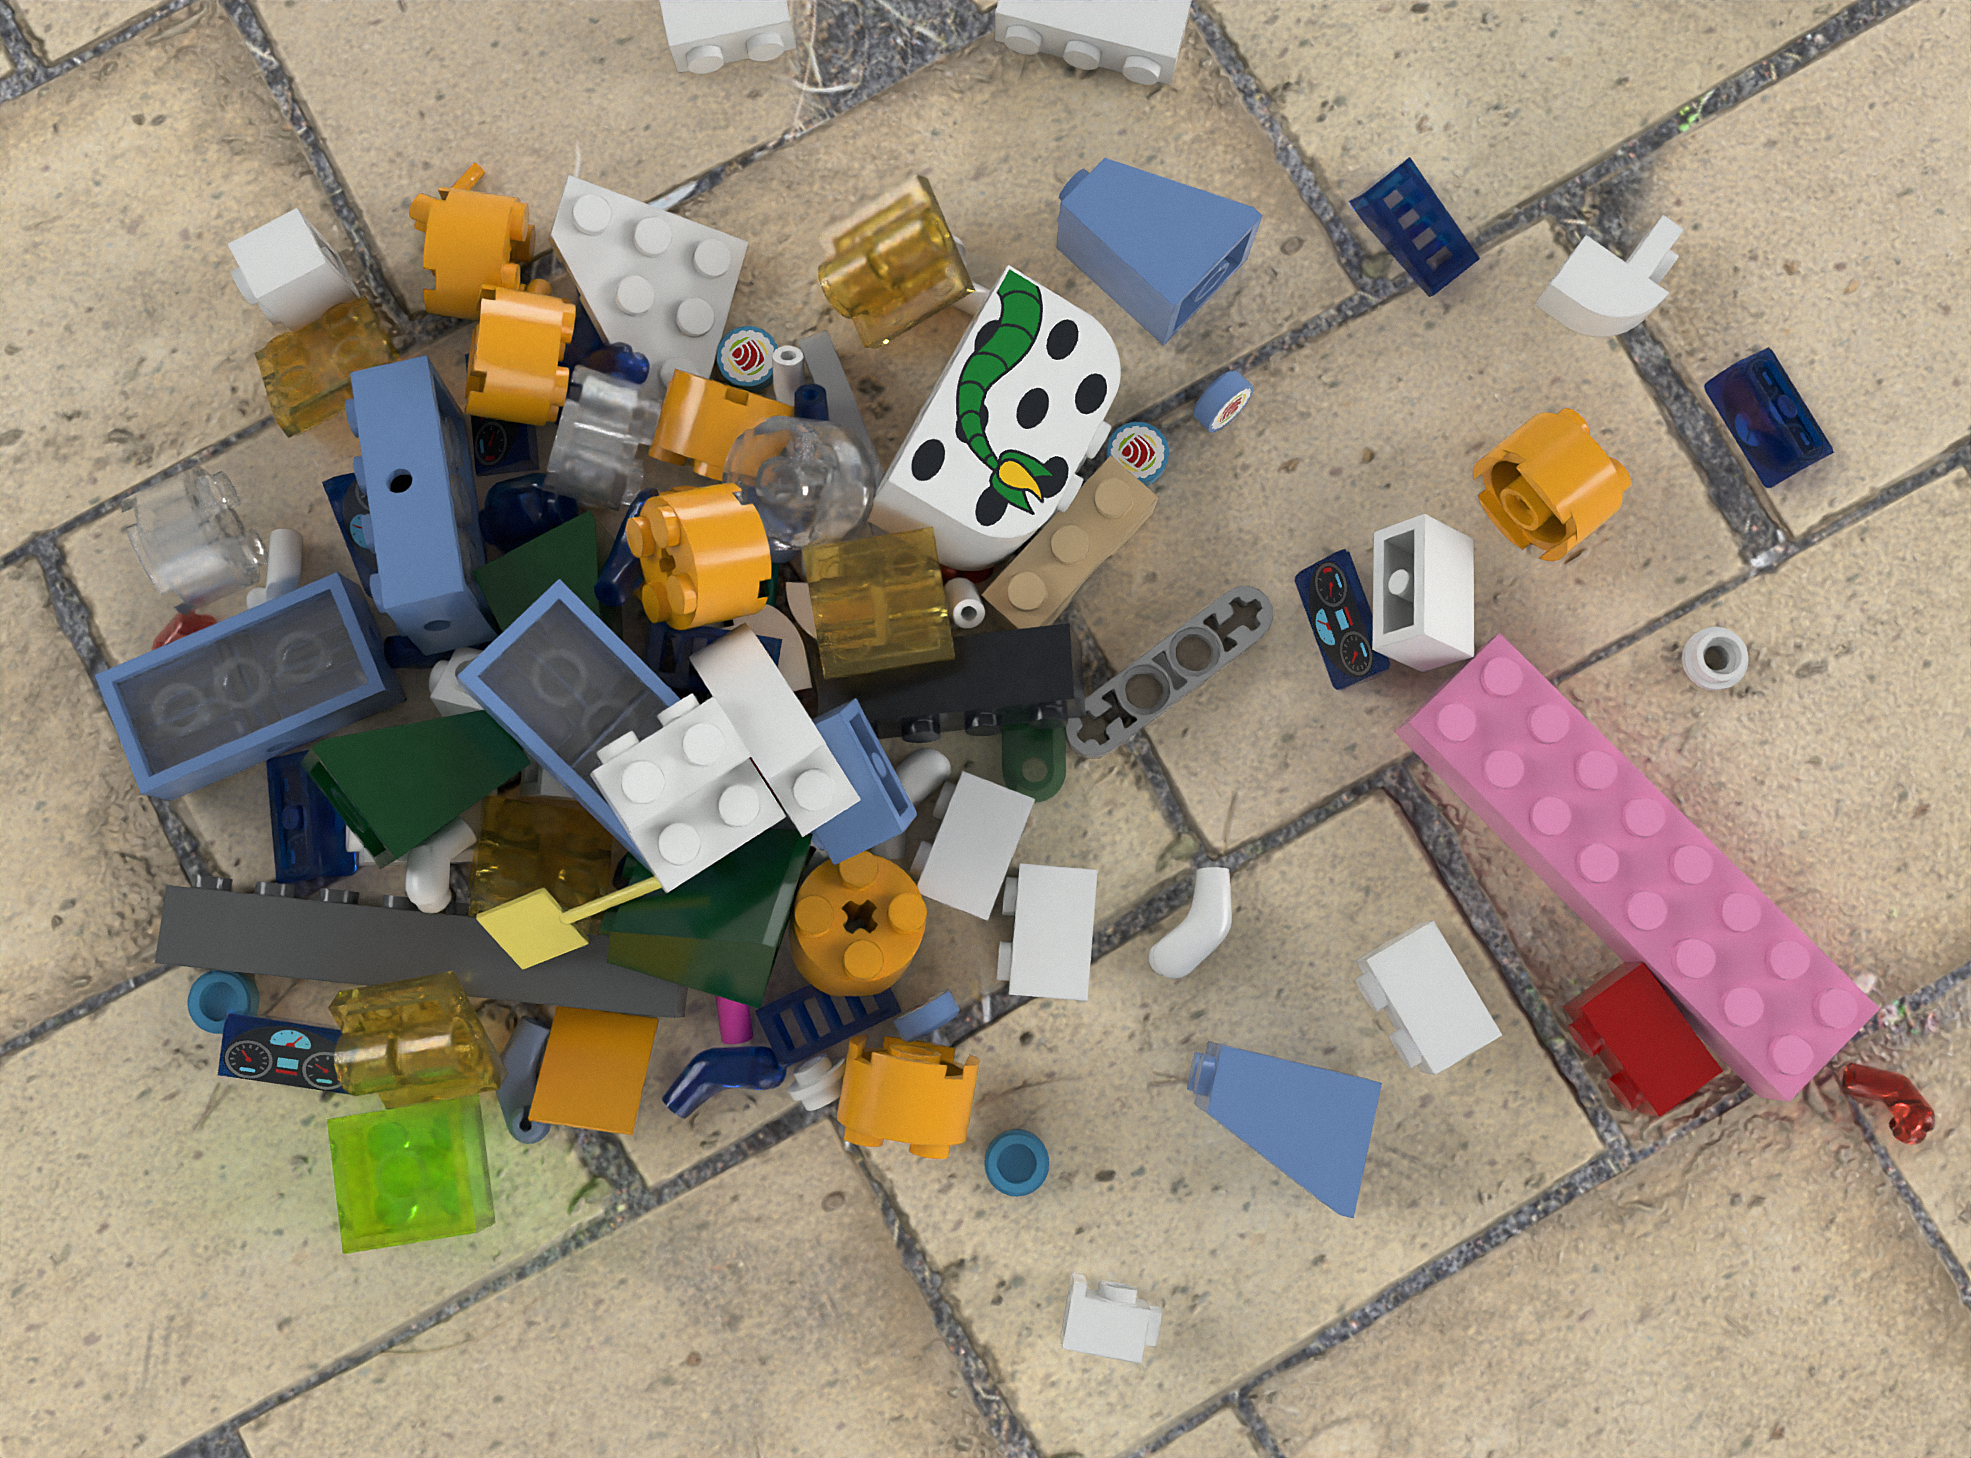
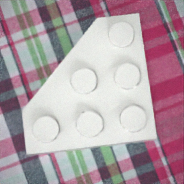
[548,175,749,409]

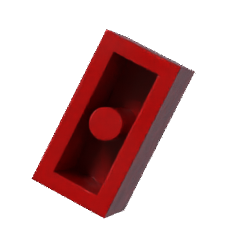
[1562,962,1723,1117]

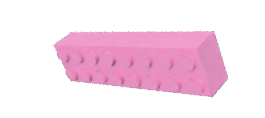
[1394,633,1880,1102]

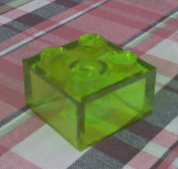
[327,1093,496,1254]

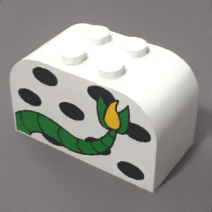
[862,265,1121,571]

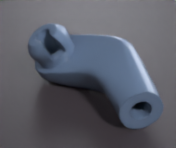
[492,1016,551,1144]

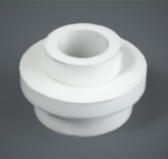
[1682,627,1749,691]
[788,1053,846,1111]

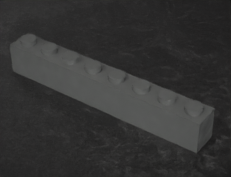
[155,875,688,1018]

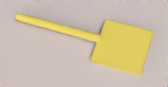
[476,876,662,970]

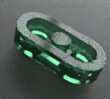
[1002,723,1066,804]

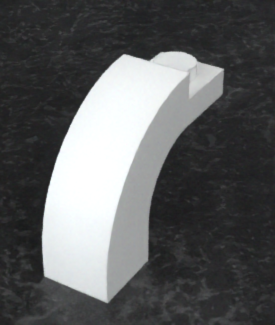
[689,622,861,837]

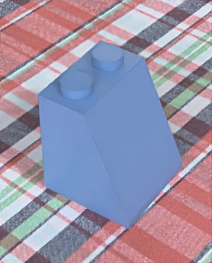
[1056,158,1263,346]
[1187,1041,1382,1219]

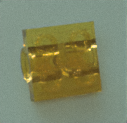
[818,174,976,349]
[255,295,403,438]
[802,526,955,680]
[467,795,613,936]
[328,971,508,1108]

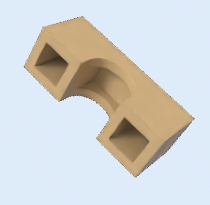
[981,455,1159,630]

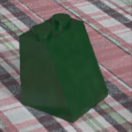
[472,510,623,641]
[300,710,531,869]
[600,828,813,1009]

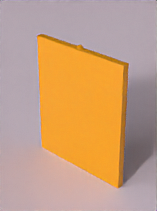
[528,1006,659,1135]

